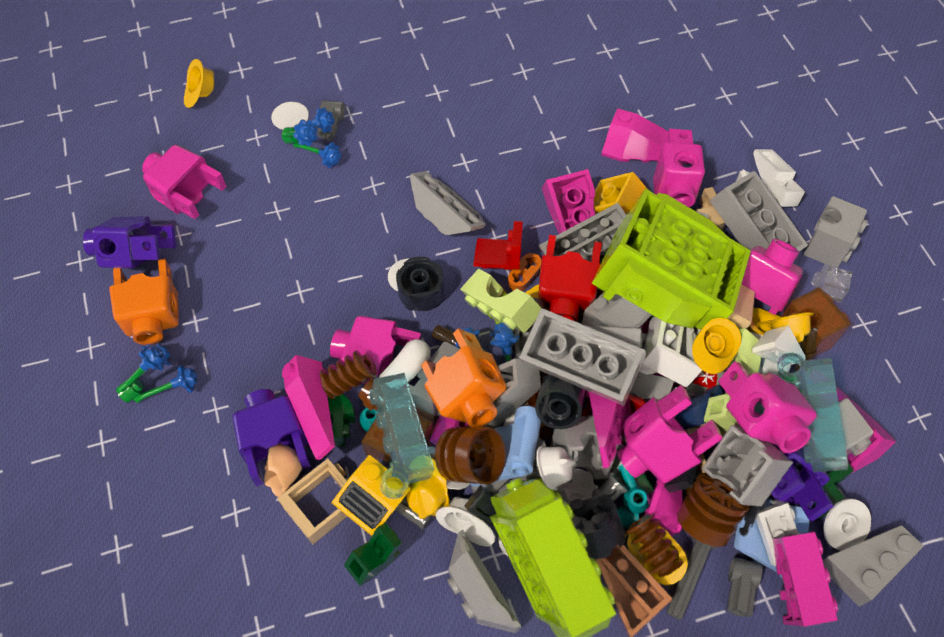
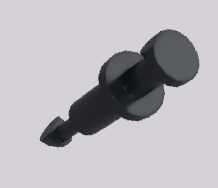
[739,501,766,536]

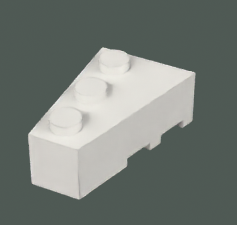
[642,315,702,387]

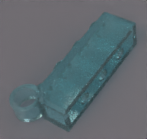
[777,353,848,472]
[369,373,434,499]

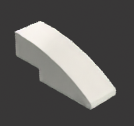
[753,149,805,207]

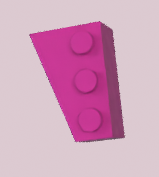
[773,532,838,626]

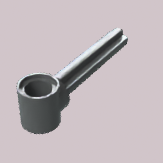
[667,537,717,620]

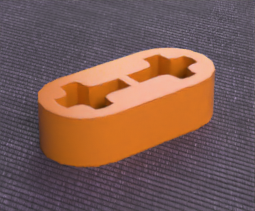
[508,253,541,291]

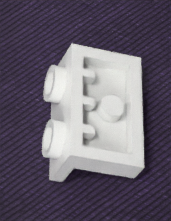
[756,500,800,567]

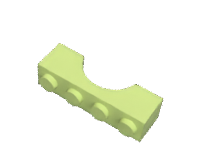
[460,269,541,333]
[704,328,761,436]

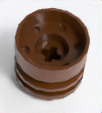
[435,427,507,485]
[677,472,751,547]

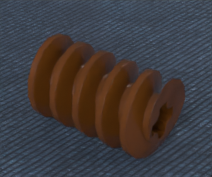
[320,350,377,399]
[625,512,683,577]

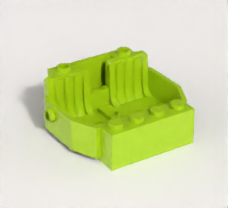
[592,188,751,330]
[490,477,616,637]

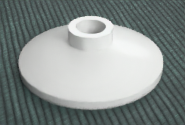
[824,499,871,551]

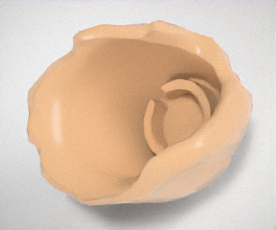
[264,443,302,497]

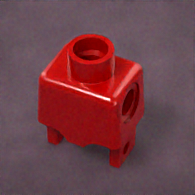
[538,235,602,322]

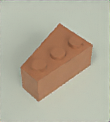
[595,545,672,637]

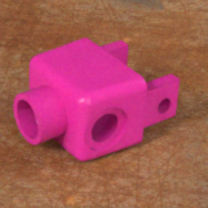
[653,129,705,207]
[142,145,227,219]
[742,238,803,315]
[330,316,422,390]
[718,361,817,453]
[617,385,723,483]

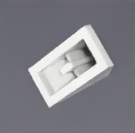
[752,325,806,367]

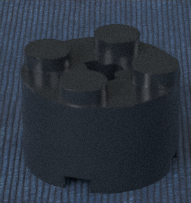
[396,257,444,311]
[569,494,626,560]

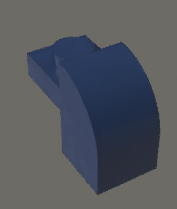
[674,385,723,429]

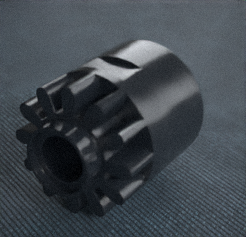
[535,374,586,429]

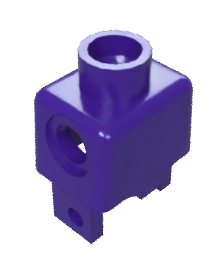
[83,216,176,268]
[232,389,311,486]
[771,443,834,522]

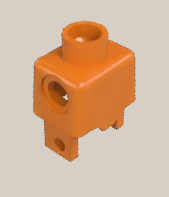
[109,259,179,345]
[421,329,506,427]

